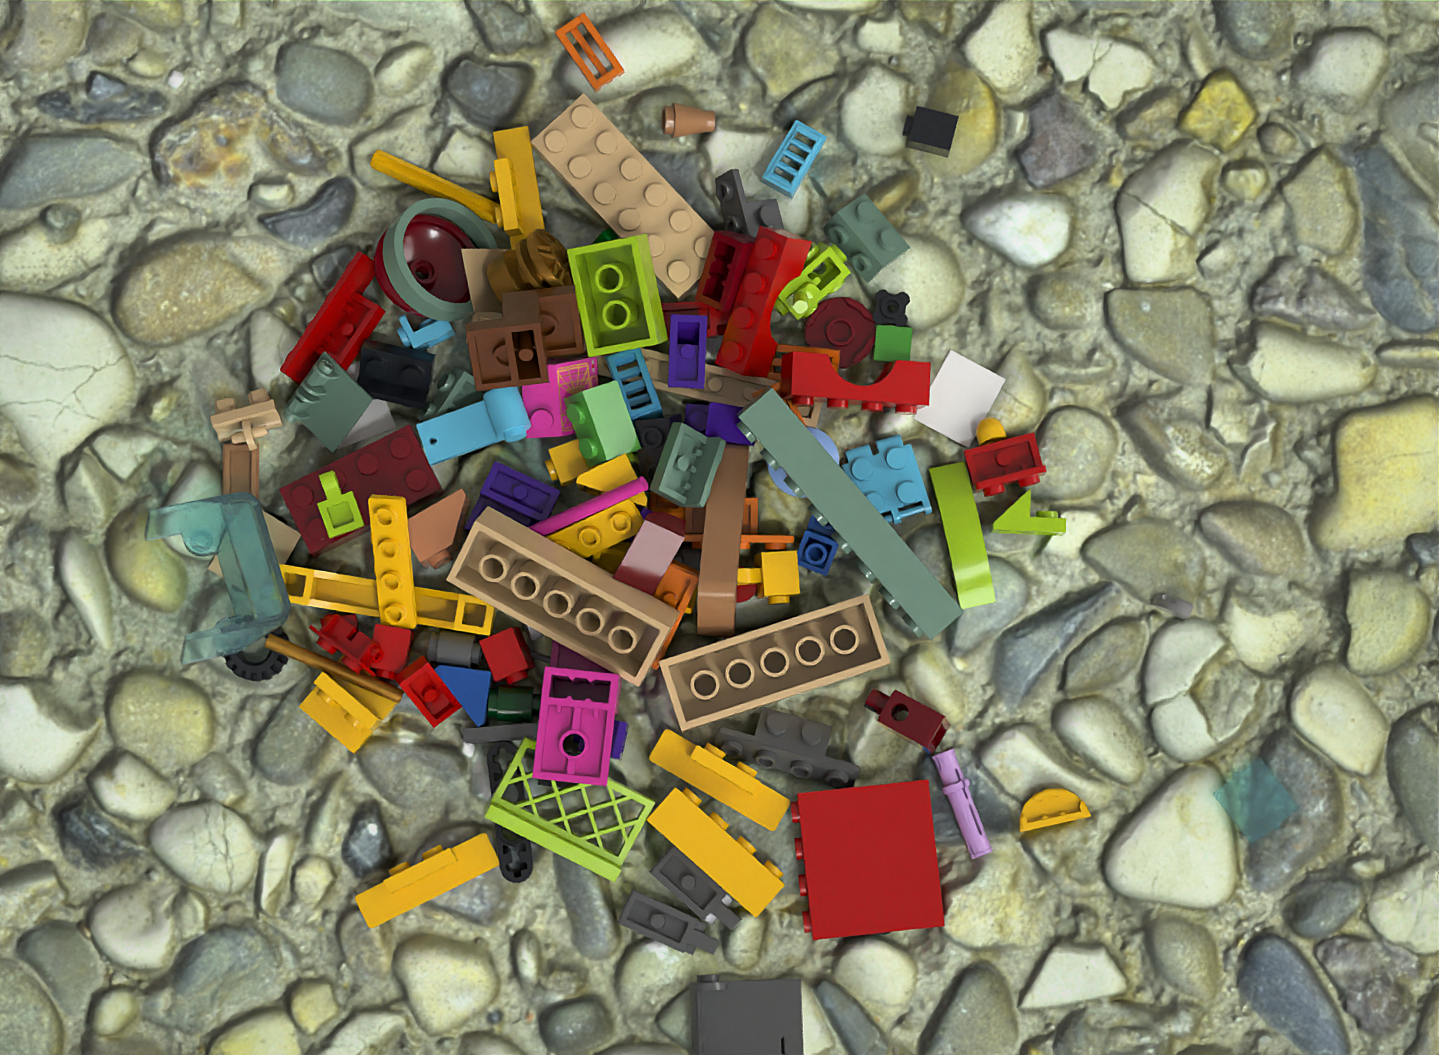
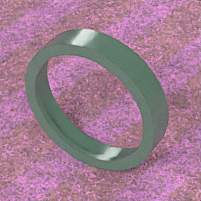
[383,198,498,321]

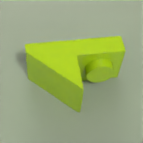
[990,488,1066,536]

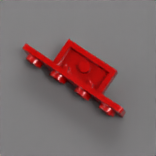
[280,251,386,385]

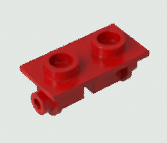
[309,613,383,677]

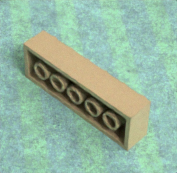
[531,93,714,303]
[446,506,680,687]
[659,594,891,733]

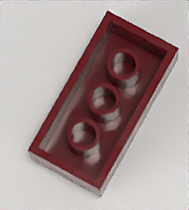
[279,424,445,558]

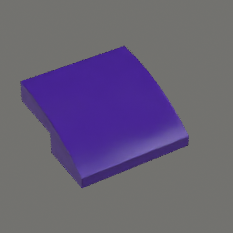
[464,461,561,532]

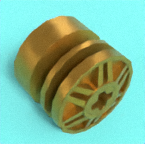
[487,229,574,304]

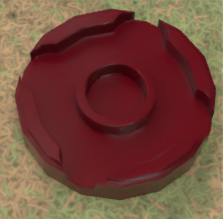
[804,297,876,369]

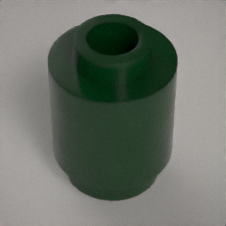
[488,685,541,723]

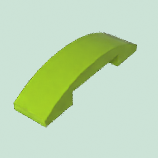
[929,461,996,610]

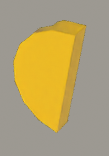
[1019,788,1091,832]

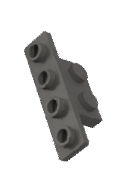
[715,169,784,238]
[714,707,859,789]

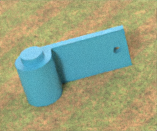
[416,386,531,466]

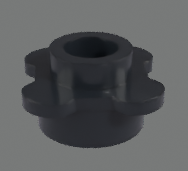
[872,289,910,327]

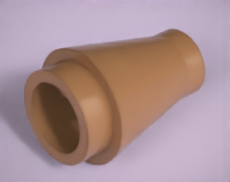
[662,102,715,138]

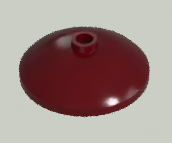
[374,215,475,318]

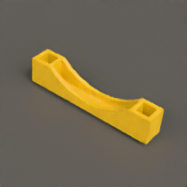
[273,564,497,636]

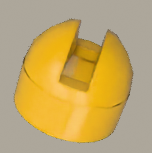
[976,417,1007,446]

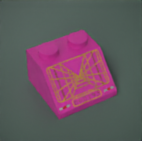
[522,356,600,438]

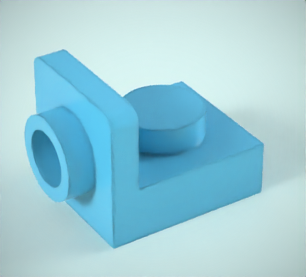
[396,314,455,352]

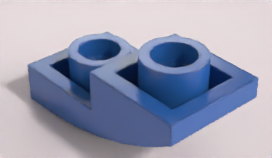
[797,514,839,576]

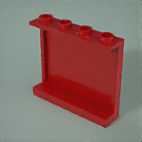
[790,779,945,940]

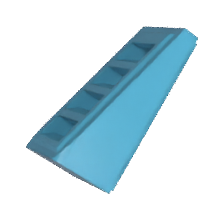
[761,120,827,199]

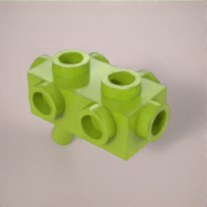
[773,241,851,320]

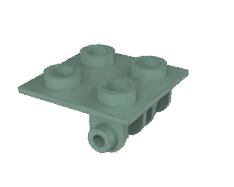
[283,351,374,453]

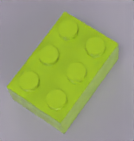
[567,233,668,357]

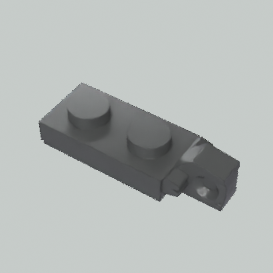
[649,844,742,931]
[617,889,720,955]

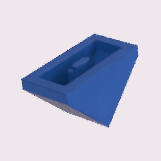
[434,665,493,728]

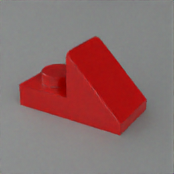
[394,655,462,728]

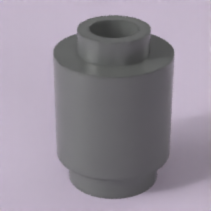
[428,630,482,669]

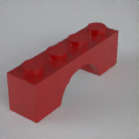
[715,226,812,378]
[780,351,931,415]

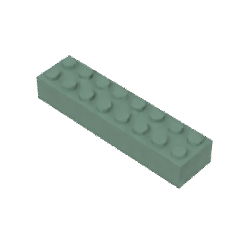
[736,386,964,640]

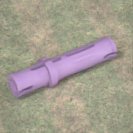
[932,748,993,859]

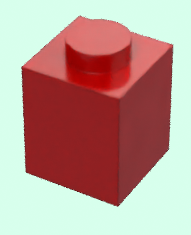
[369,624,414,680]
[479,627,536,685]

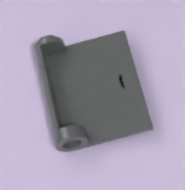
[690,974,804,1055]

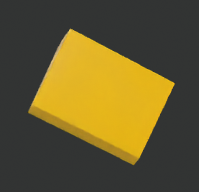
[576,453,649,509]

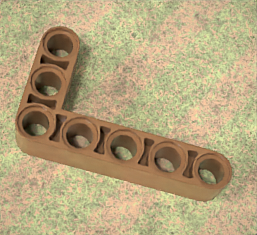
[697,443,749,638]

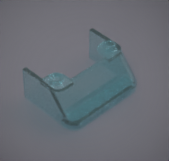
[144,492,291,665]

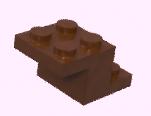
[466,285,584,391]

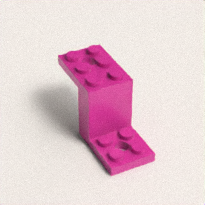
[532,640,622,786]

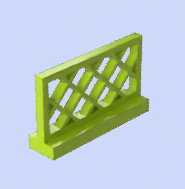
[484,735,655,882]

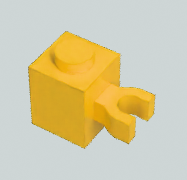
[737,550,800,605]

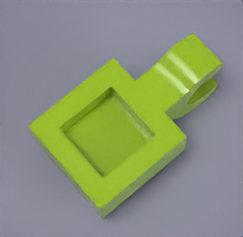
[317,470,365,538]

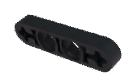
[487,741,534,883]

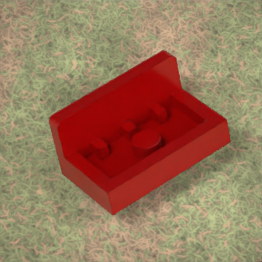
[963,432,1047,497]

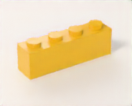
[646,787,785,918]

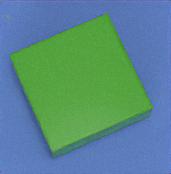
[873,325,913,363]

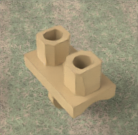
[210,388,283,451]

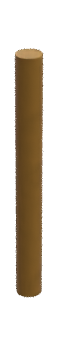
[264,634,404,704]

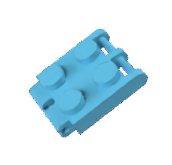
[842,434,933,525]

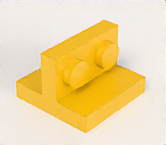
[298,655,402,754]

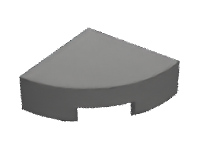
[1151,593,1194,620]

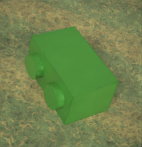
[564,380,642,468]

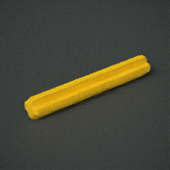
[370,149,500,224]

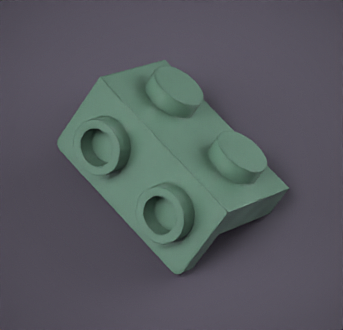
[823,193,910,282]
[649,422,726,507]

